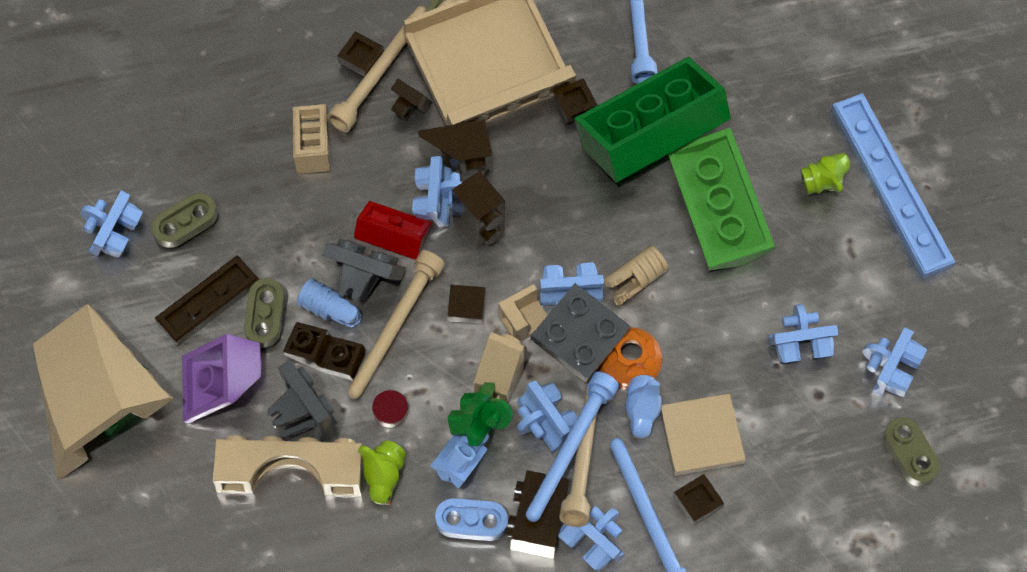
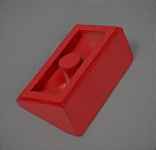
[354,201,433,259]

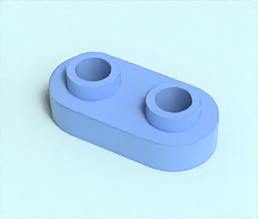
[435,498,508,541]

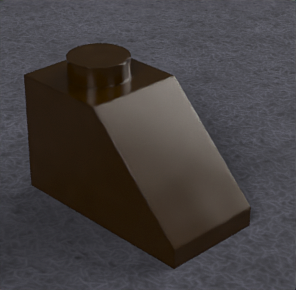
[418,119,493,176]

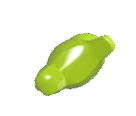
[800,153,850,195]
[358,440,406,505]

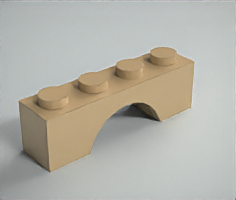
[213,435,363,496]

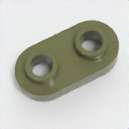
[152,193,217,248]
[244,278,285,348]
[883,417,940,486]

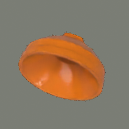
[599,327,662,390]

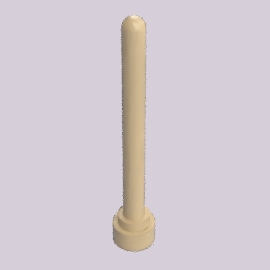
[327,6,427,132]
[348,250,445,399]
[559,378,597,527]

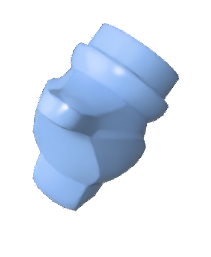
[625,375,662,438]

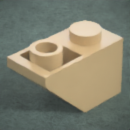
[474,332,525,403]

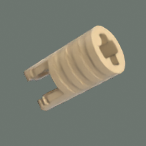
[604,245,669,306]

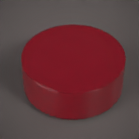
[372,390,408,428]

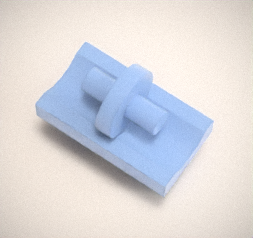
[412,156,462,227]
[80,190,143,258]
[540,262,604,306]
[768,304,838,363]
[863,327,927,397]
[517,380,578,453]
[430,434,489,489]
[558,506,625,572]

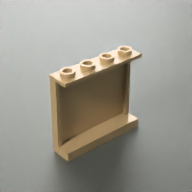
[403,0,576,126]

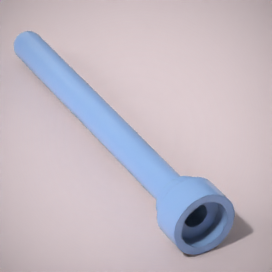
[630,0,658,84]
[526,372,619,522]
[610,438,687,572]

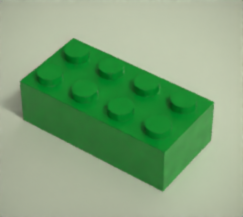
[574,56,731,183]

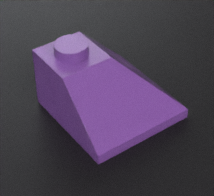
[182,334,262,423]

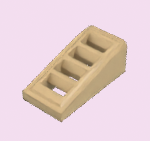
[293,104,330,174]

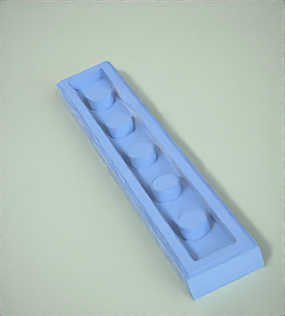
[831,93,955,279]

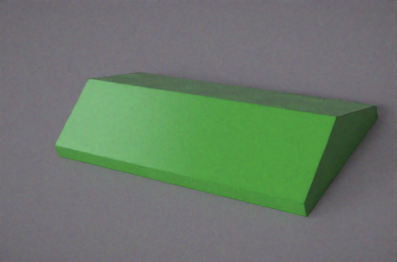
[667,128,775,270]

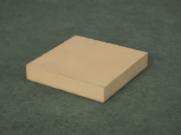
[660,393,746,476]

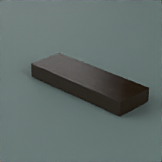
[155,255,259,347]

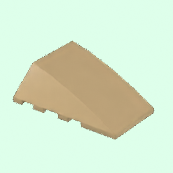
[33,304,173,479]

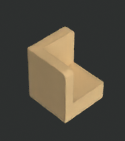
[498,284,548,342]

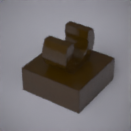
[390,78,433,121]

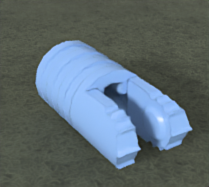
[297,278,362,328]

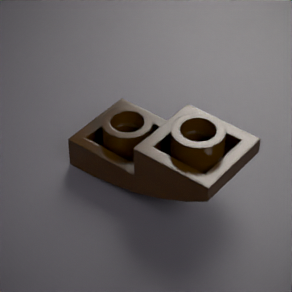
[283,322,366,381]

